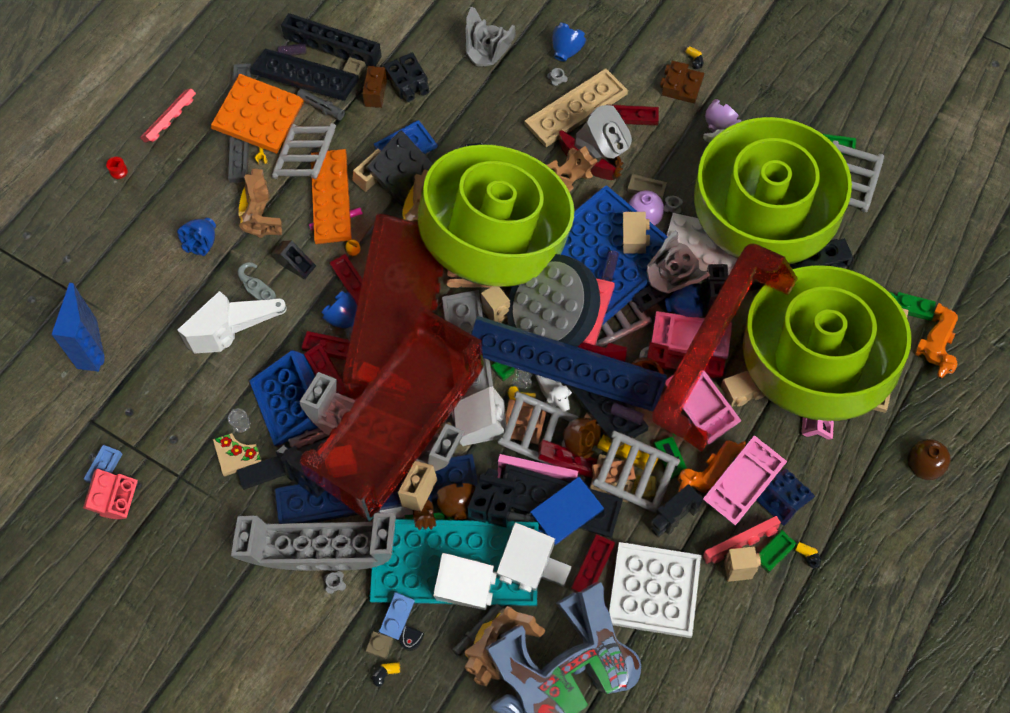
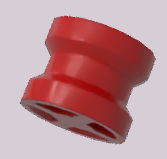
[106,157,128,179]

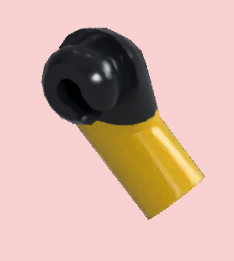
[686,47,704,70]
[795,542,821,569]
[371,662,400,686]

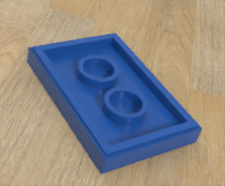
[374,120,437,154]
[530,477,604,545]

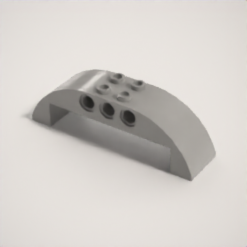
[300,372,464,471]
[231,513,396,571]

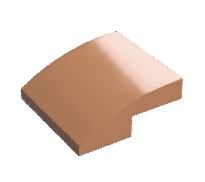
[506,399,547,445]

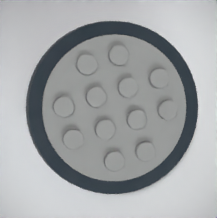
[507,254,600,347]

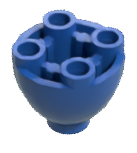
[552,23,586,62]
[177,218,216,256]
[665,283,704,318]
[321,291,362,331]

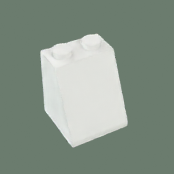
[452,386,507,446]
[497,523,555,592]
[433,553,497,610]

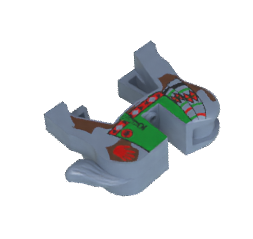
[485,582,641,713]

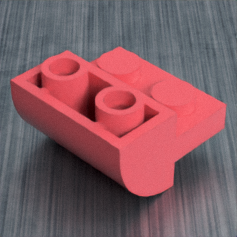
[83,469,138,519]

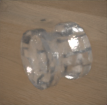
[512,368,533,388]
[228,409,250,433]

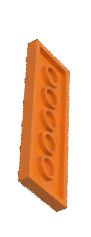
[311,149,352,244]

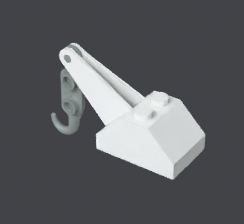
[178,262,287,354]

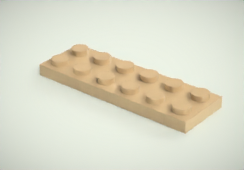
[524,69,628,147]

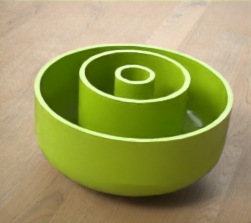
[694,117,852,266]
[418,145,574,287]
[743,266,911,421]

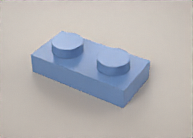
[84,445,122,483]
[379,592,415,640]

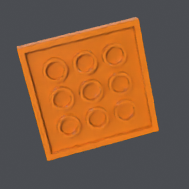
[211,74,304,153]

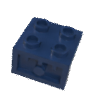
[756,469,815,526]

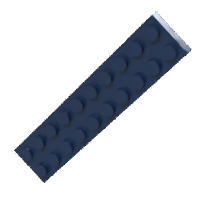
[466,316,667,412]
[275,454,478,524]

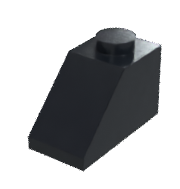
[271,240,316,279]

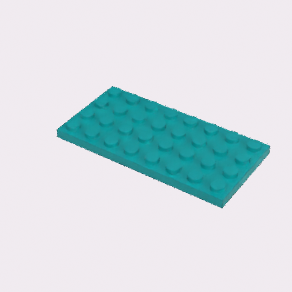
[370,519,539,606]

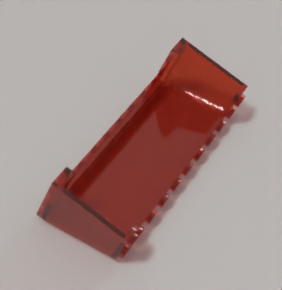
[343,213,444,412]
[652,244,798,452]
[300,306,484,521]

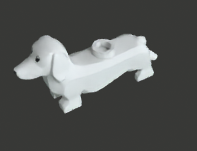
[536,375,572,412]

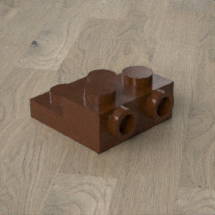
[660,60,705,104]

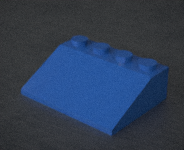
[52,283,105,372]
[249,350,318,446]

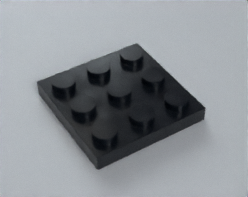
[365,130,433,207]

